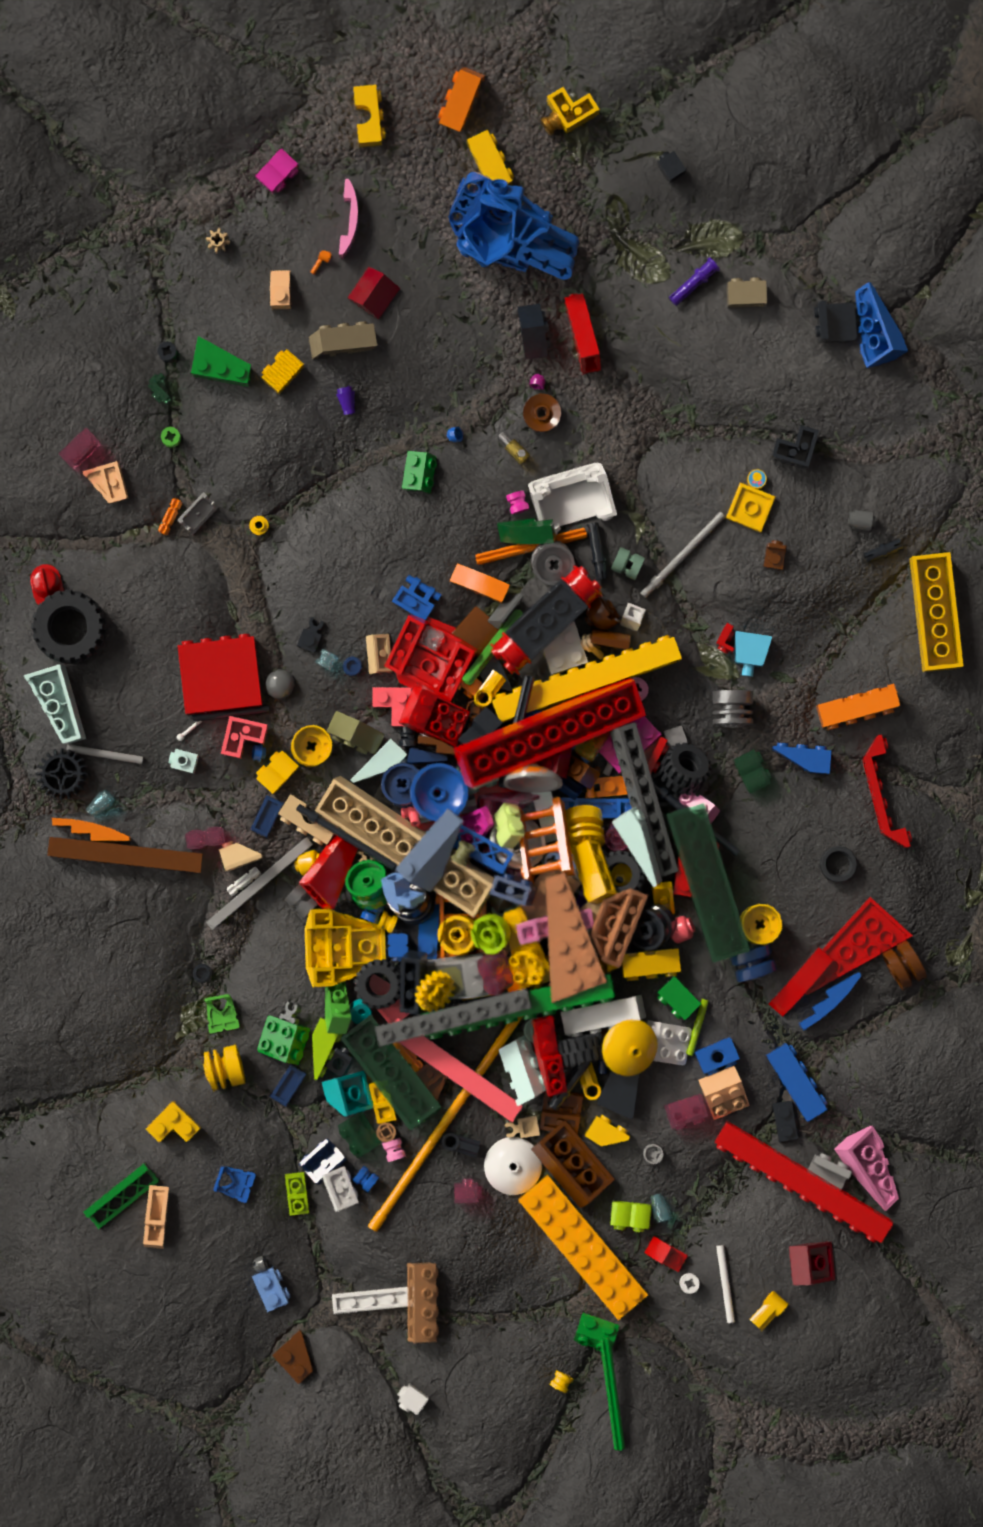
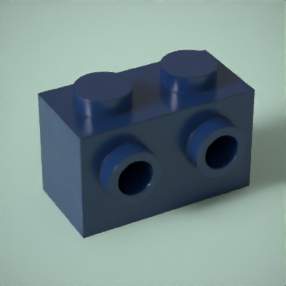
[490,873,538,906]

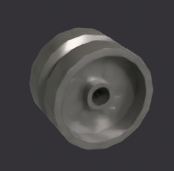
[531,540,575,585]

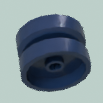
[381,763,419,808]
[729,943,778,982]

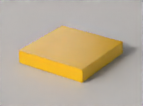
[726,483,775,532]

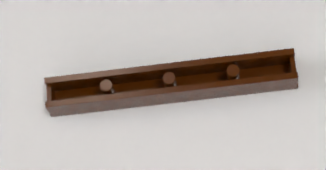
[47,837,203,873]

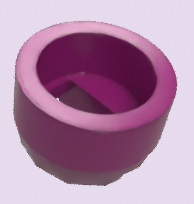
[529,374,545,390]

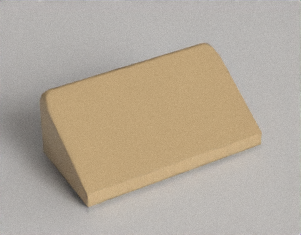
[366,634,393,674]

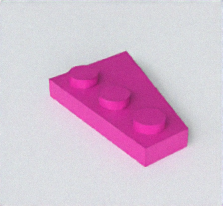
[458,806,494,850]

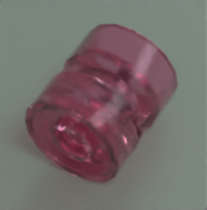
[605,819,627,851]

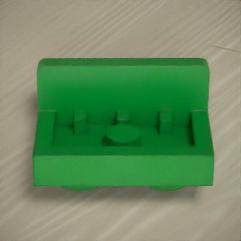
[402,451,437,493]
[573,1313,619,1352]

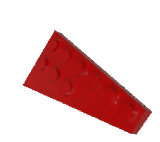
[805,897,913,995]

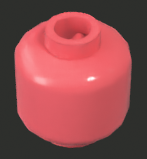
[672,916,695,944]

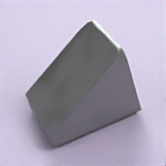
[663,726,688,749]

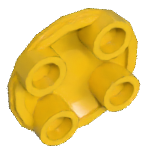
[509,951,545,985]

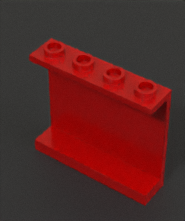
[177,634,263,715]

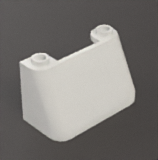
[528,463,617,535]

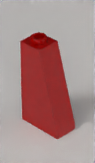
[565,293,601,374]
[299,831,358,909]

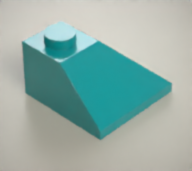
[322,1071,374,1117]

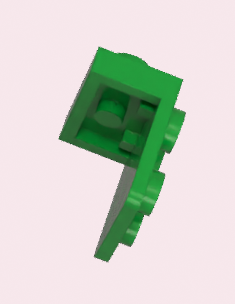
[257,1016,311,1065]

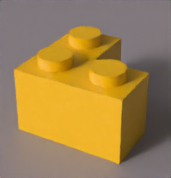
[547,87,599,134]
[146,1100,202,1142]

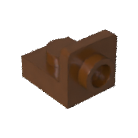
[763,540,787,570]

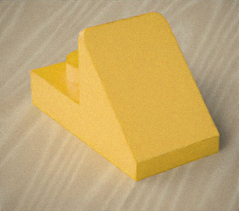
[652,881,675,914]

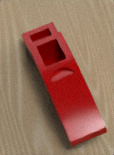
[532,1015,567,1096]

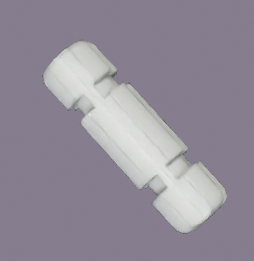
[227,867,261,896]

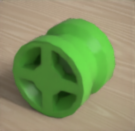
[161,427,181,448]

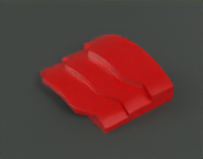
[384,614,478,702]

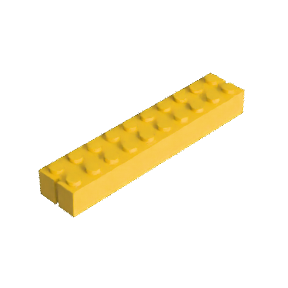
[492,635,682,723]

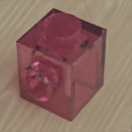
[454,1179,482,1203]

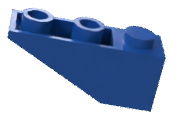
[772,743,831,774]

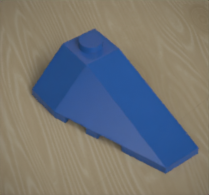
[855,282,908,368]

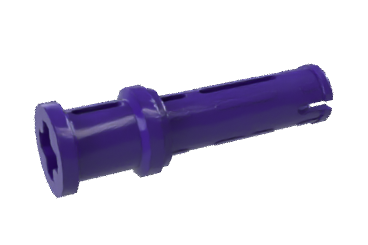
[668,257,720,306]

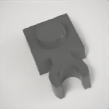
[279,1001,301,1025]

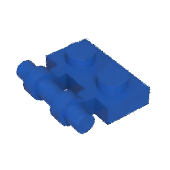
[392,575,442,620]

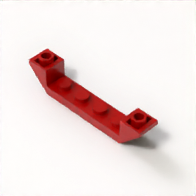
[862,734,912,848]

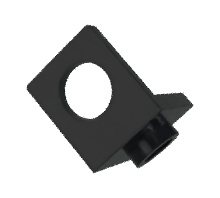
[325,1047,353,1077]

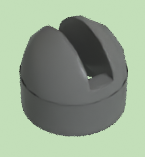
[253,1256,269,1272]

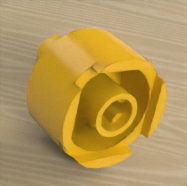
[438,916,476,955]

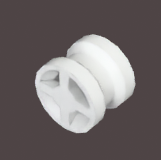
[679,1273,699,1294]

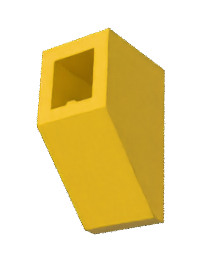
[585,1115,630,1146]

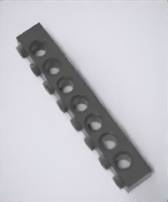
[610,723,678,877]
[375,988,532,1046]

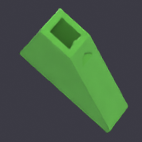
[325,981,351,1034]

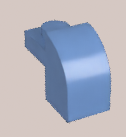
[381,872,425,911]

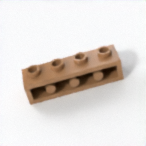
[407,1262,439,1343]

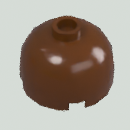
[585,592,621,630]

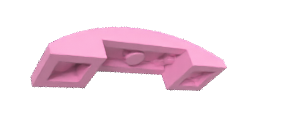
[339,179,358,258]
[517,908,594,944]

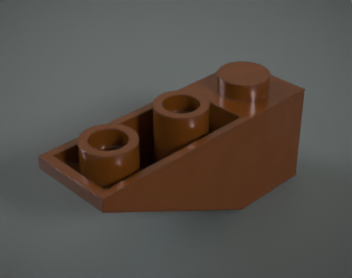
[567,755,600,790]

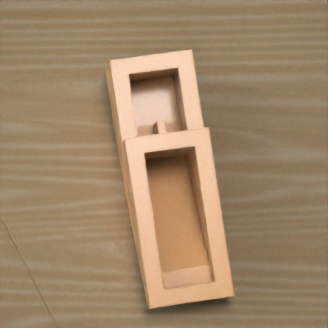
[143,1185,169,1249]

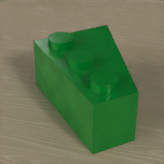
[191,336,252,387]

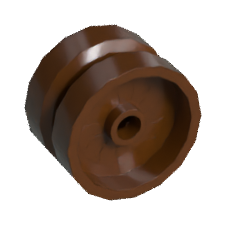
[882,941,927,990]

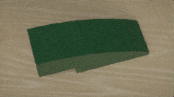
[497,518,556,544]

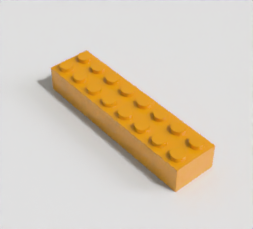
[518,1174,648,1320]

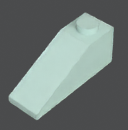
[351,739,407,783]

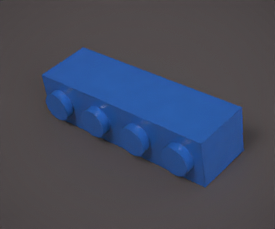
[766,1043,828,1122]

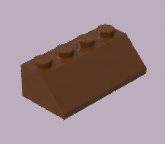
[531,1120,615,1208]

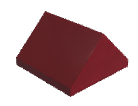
[347,267,400,319]

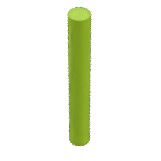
[686,999,709,1056]

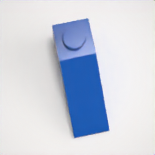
[418,901,440,959]

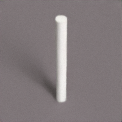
[716,1245,735,1323]

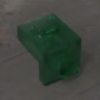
[148,373,171,405]

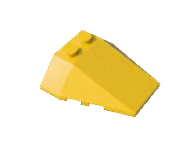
[305,909,386,987]

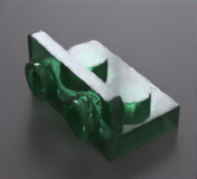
[337,1112,382,1158]

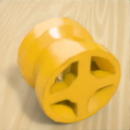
[377,910,398,934]
[550,1370,574,1393]

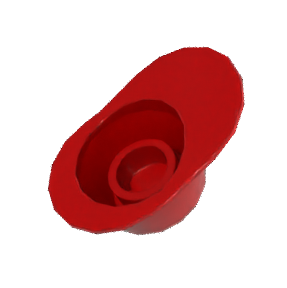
[30,564,64,605]

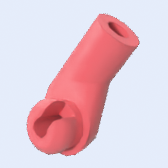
[401,807,420,827]

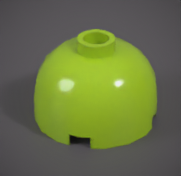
[471,914,511,954]

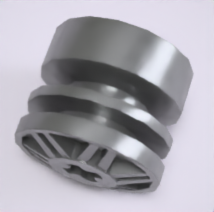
[713,690,753,728]

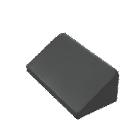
[488,593,524,629]

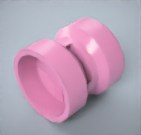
[382,1138,406,1162]

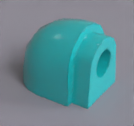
[349,999,371,1025]

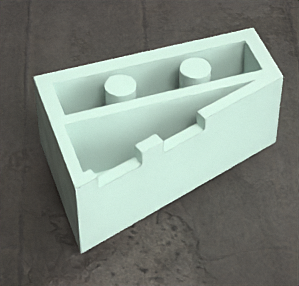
[499,1035,546,1106]

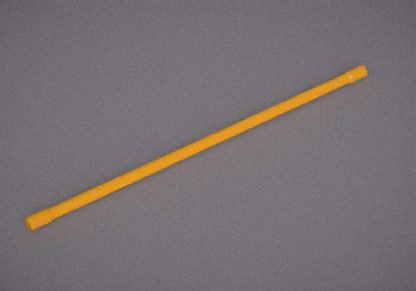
[368,982,547,1232]

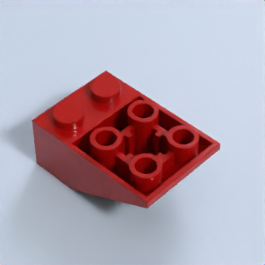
[398,688,470,747]

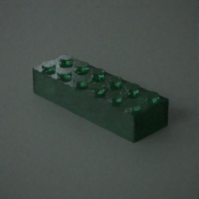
[340,1015,442,1131]

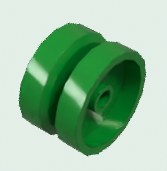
[345,860,388,910]

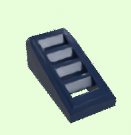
[407,748,448,764]

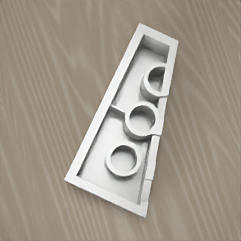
[561,995,646,1037]

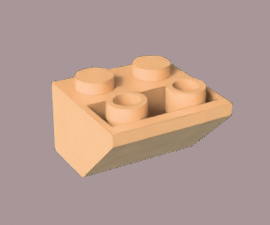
[698,1066,750,1120]

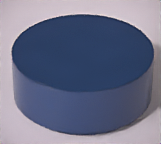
[343,657,362,676]

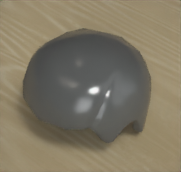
[265,669,295,700]

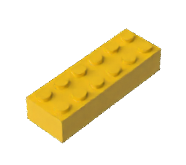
[910,552,964,672]

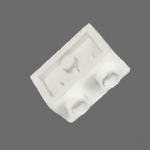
[322,1167,358,1211]

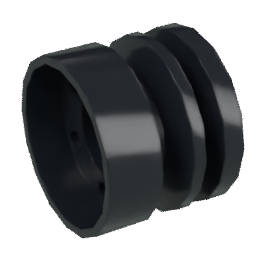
[388,882,435,925]

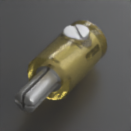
[498,432,530,465]

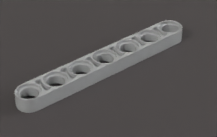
[206,837,313,930]

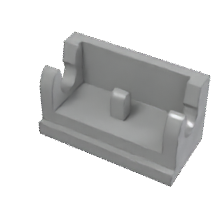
[177,492,219,535]

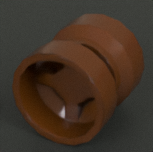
[466,700,485,719]

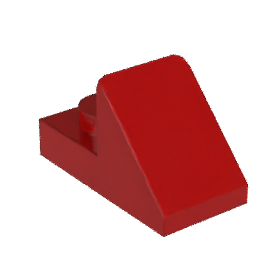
[644,1236,688,1272]

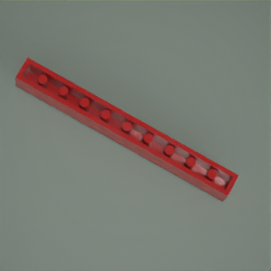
[715,1121,893,1243]

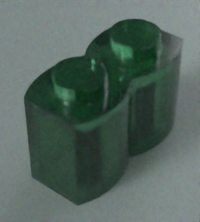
[733,749,772,794]

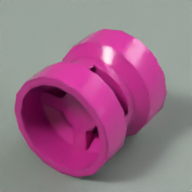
[506,490,529,514]

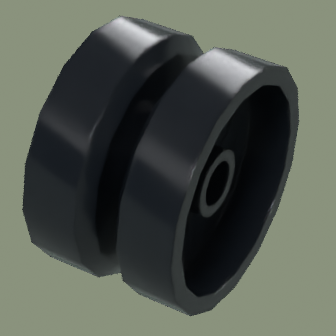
[630,904,676,950]

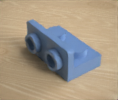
[252,1267,291,1312]

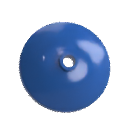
[410,763,468,822]

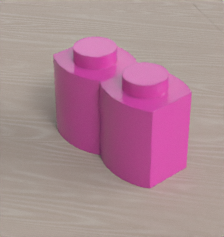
[256,148,299,194]

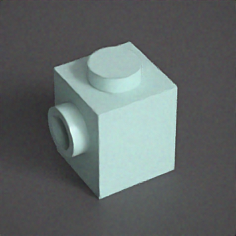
[168,749,199,774]

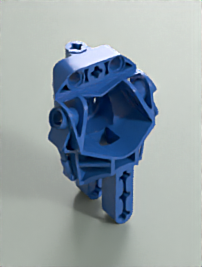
[449,172,579,280]

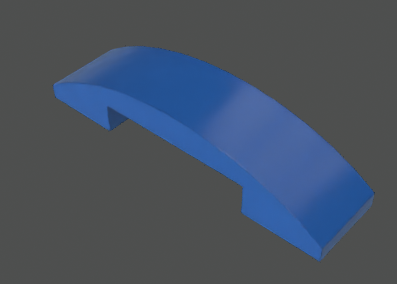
[561,798,632,818]

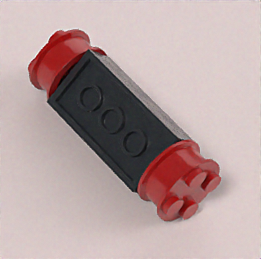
[490,565,603,675]

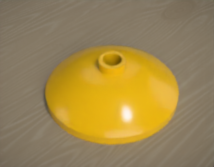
[602,1019,658,1076]

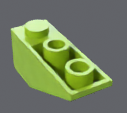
[312,1018,343,1080]

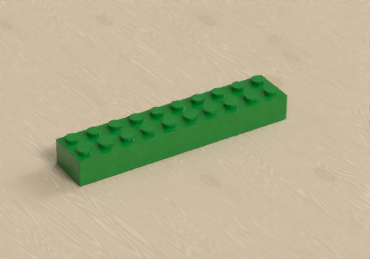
[420,974,616,1040]

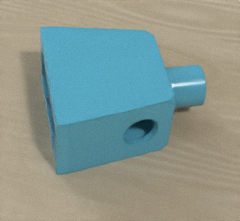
[734,631,772,677]

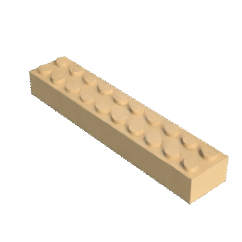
[315,776,494,917]

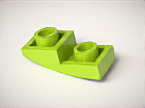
[285,1172,309,1216]

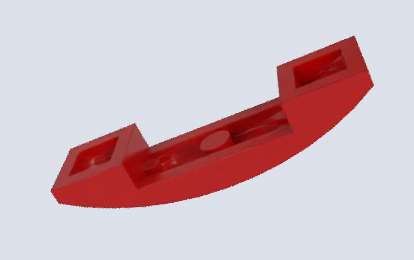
[768,947,834,1017]

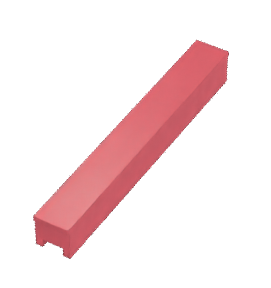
[394,1017,523,1123]

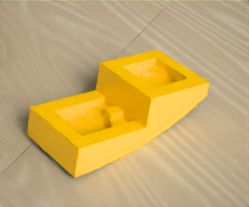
[369,1080,396,1124]

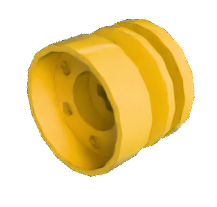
[291,725,332,767]
[566,805,605,849]
[738,904,782,945]
[204,1045,246,1091]

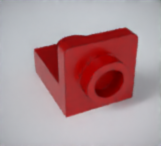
[715,623,735,654]

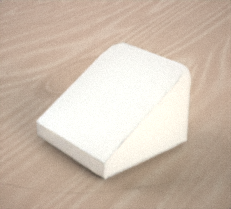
[620,603,646,631]

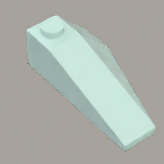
[612,806,662,887]

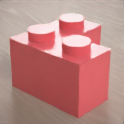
[373,687,412,727]
[221,716,268,759]

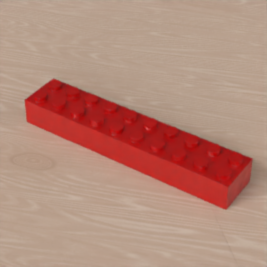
[454,677,646,788]

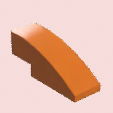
[450,564,510,603]

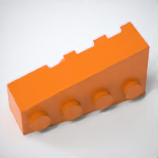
[816,684,900,730]

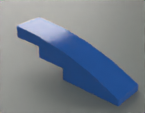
[798,972,861,1030]

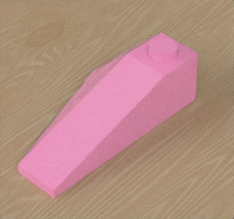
[834,1126,899,1211]

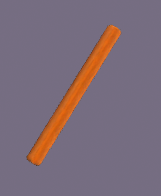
[475,528,587,565]

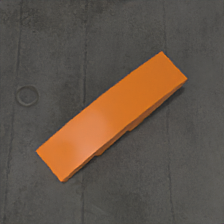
[52,818,131,841]

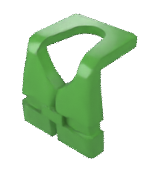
[205,994,239,1034]

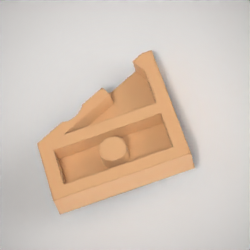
[83,461,129,504]

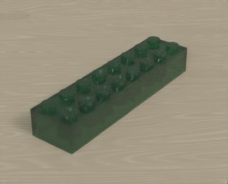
[666,803,750,963]

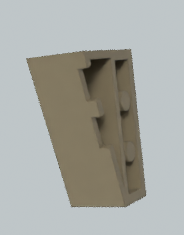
[309,321,377,359]

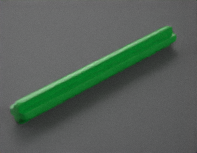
[600,1337,625,1451]

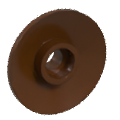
[523,394,561,432]

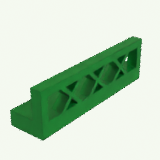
[83,1163,160,1229]

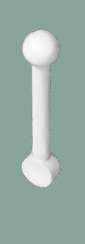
[177,721,203,741]

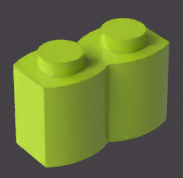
[610,1201,651,1232]

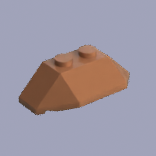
[590,889,648,968]

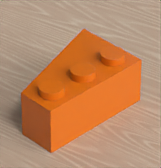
[438,67,485,132]

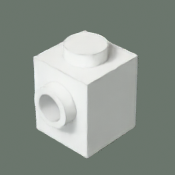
[397,1383,428,1415]

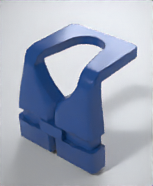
[213,1166,256,1203]

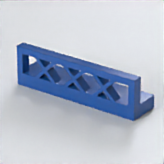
[453,825,514,876]

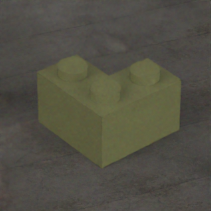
[326,711,385,755]

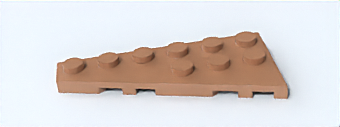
[546,873,606,1002]

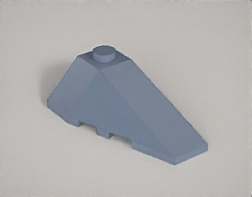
[395,808,463,892]

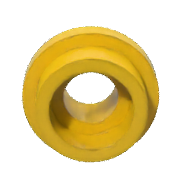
[249,516,269,535]

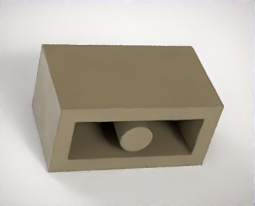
[727,278,767,308]

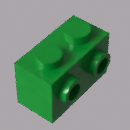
[657,976,701,1020]

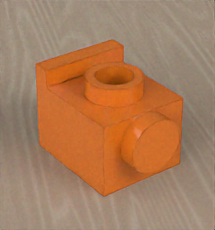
[457,678,485,701]

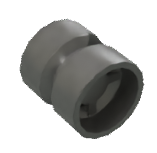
[285,884,318,919]

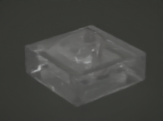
[419,625,445,651]

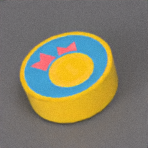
[747,469,767,489]

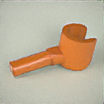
[311,250,331,274]

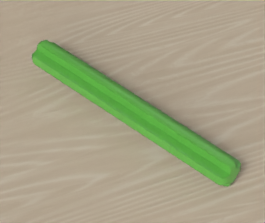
[462,609,523,685]

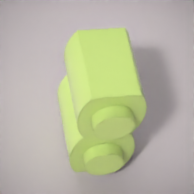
[493,802,524,848]

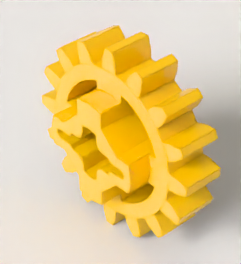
[415,971,456,1012]

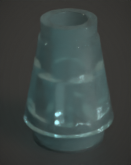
[86,790,115,817]
[650,1193,672,1223]

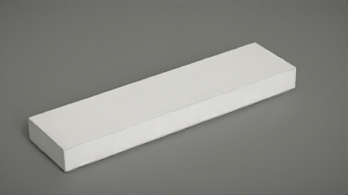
[332,1287,408,1314]

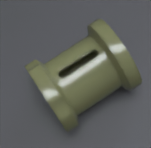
[451,840,475,866]

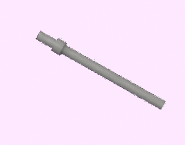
[640,512,725,598]

